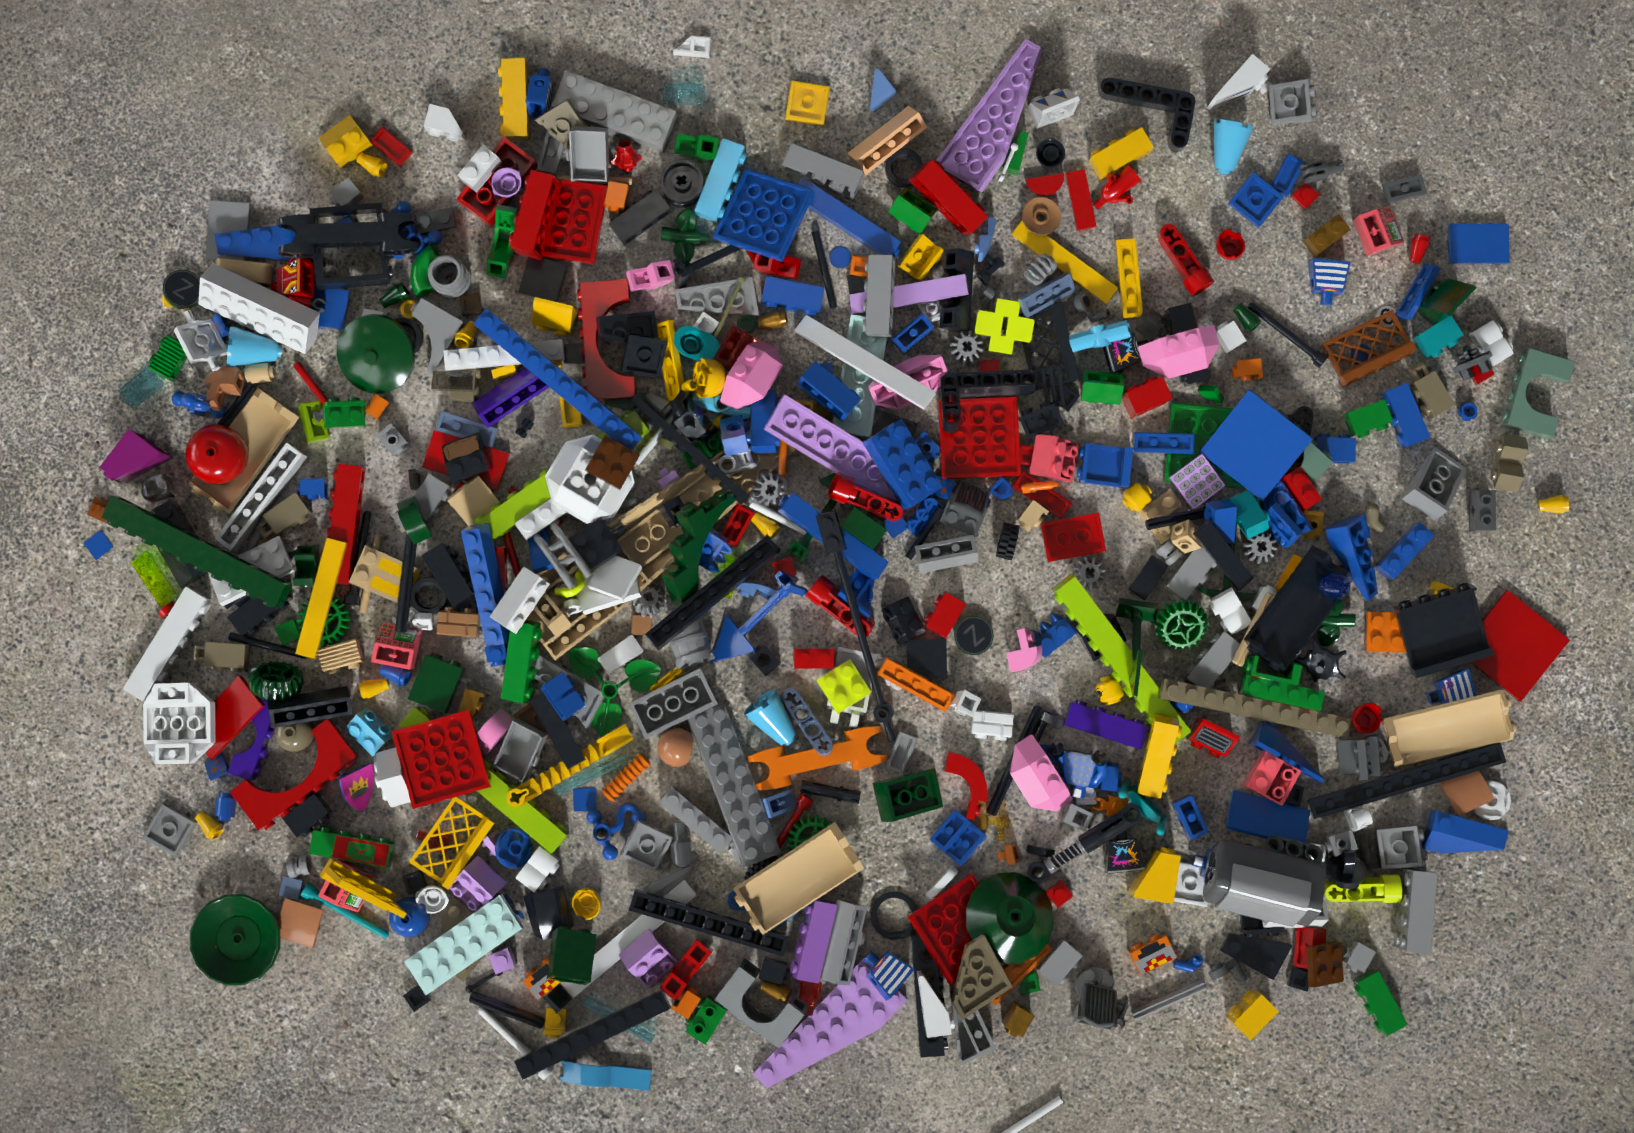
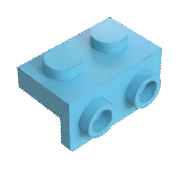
[345,707,393,756]

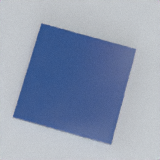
[713,168,815,262]
[1200,389,1313,501]

